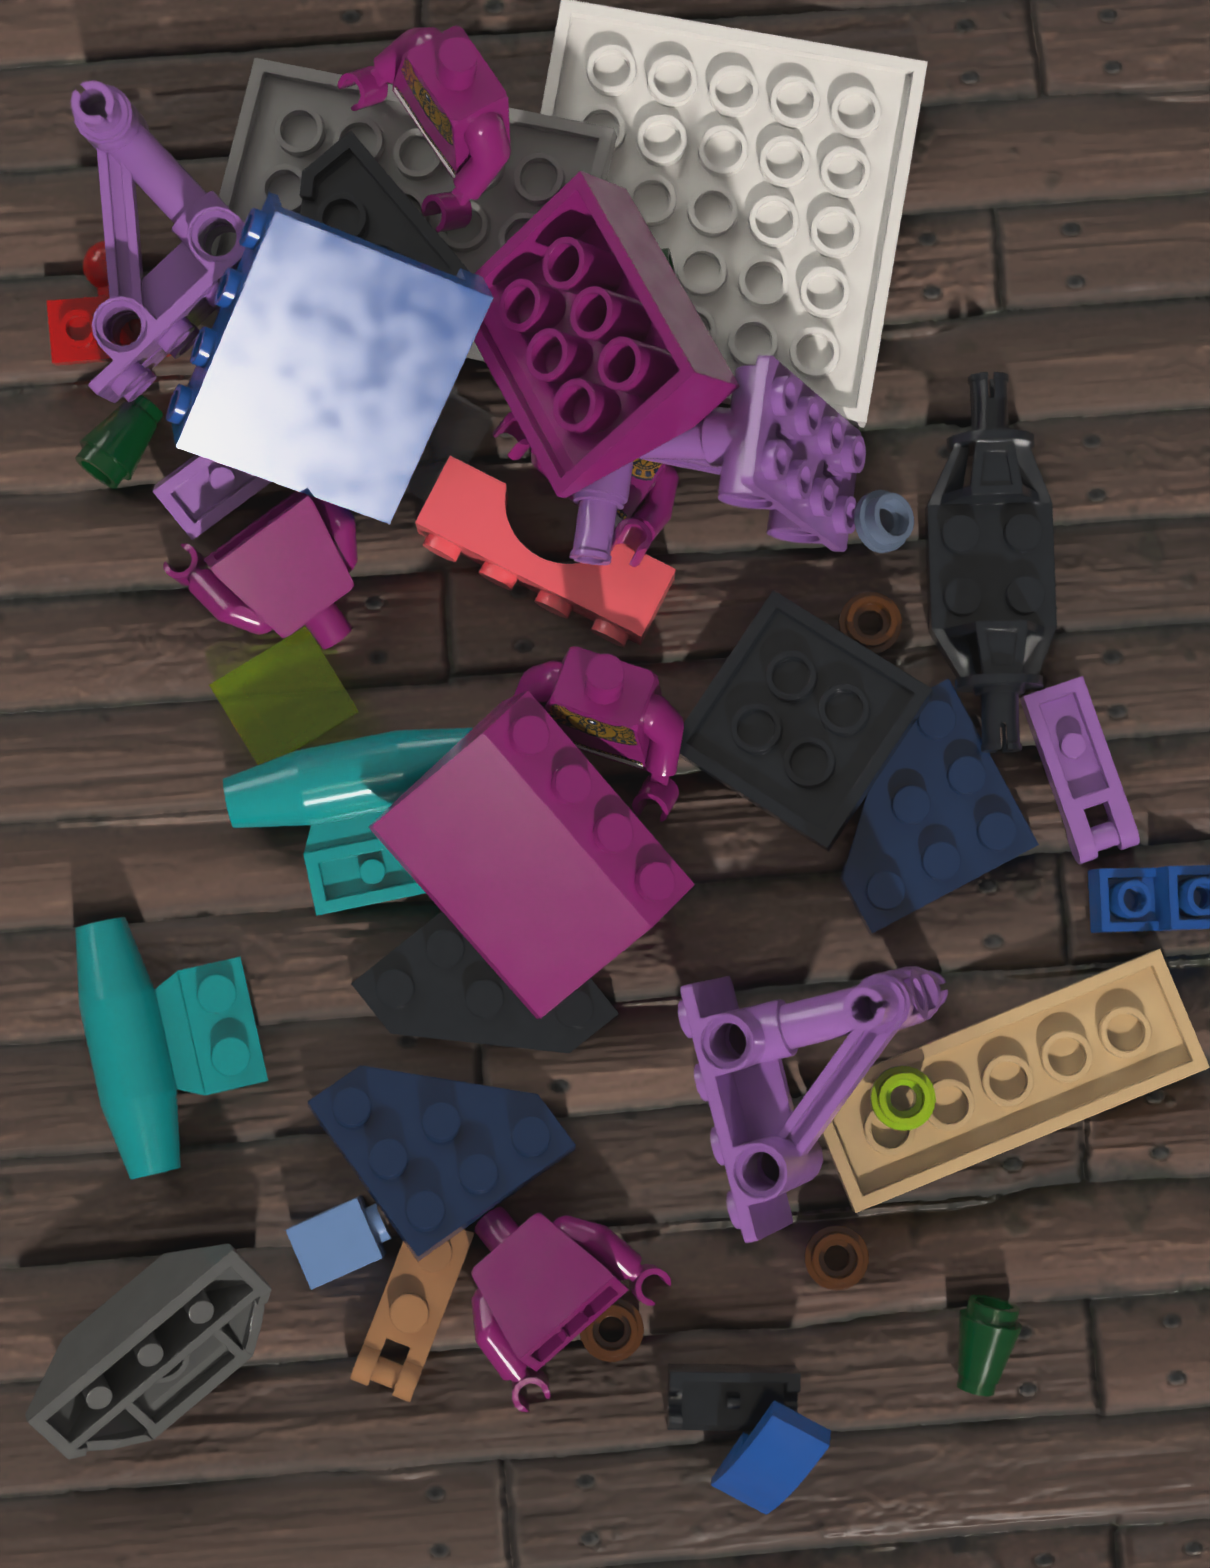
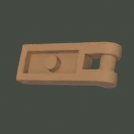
[350,1228,475,1402]

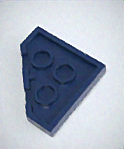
[840,678,1039,934]
[307,1065,576,1262]

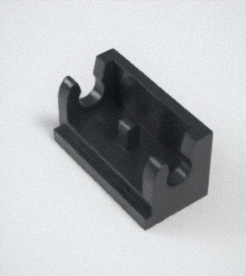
[667,1364,801,1431]

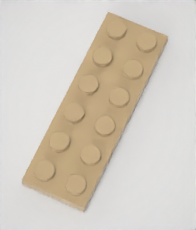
[805,949,1210,1213]

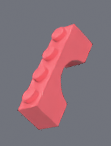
[415,456,676,647]

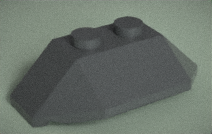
[25,1243,271,1460]

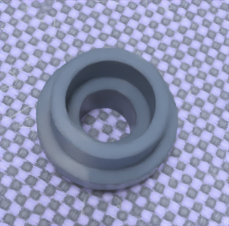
[854,490,914,553]

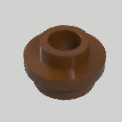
[838,592,902,654]
[804,1225,869,1290]
[580,1297,644,1362]

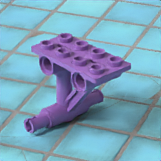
[71,80,246,403]
[570,355,866,565]
[678,966,948,1243]

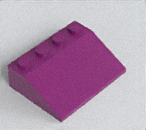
[474,171,740,498]
[368,691,695,1019]

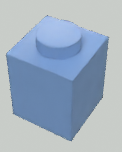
[286,1195,392,1290]

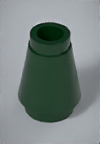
[75,395,163,489]
[956,1295,1023,1397]

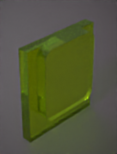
[209,626,359,765]

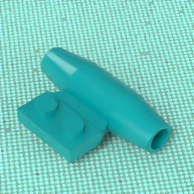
[223,727,473,916]
[75,917,268,1180]

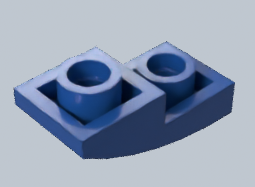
[1088,865,1210,933]
[711,1400,831,1515]

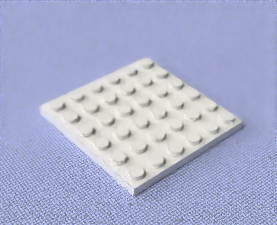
[540,0,928,428]

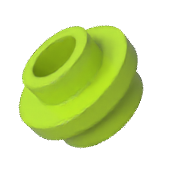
[870,1066,936,1131]

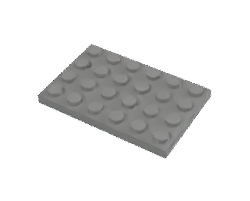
[211,58,617,362]

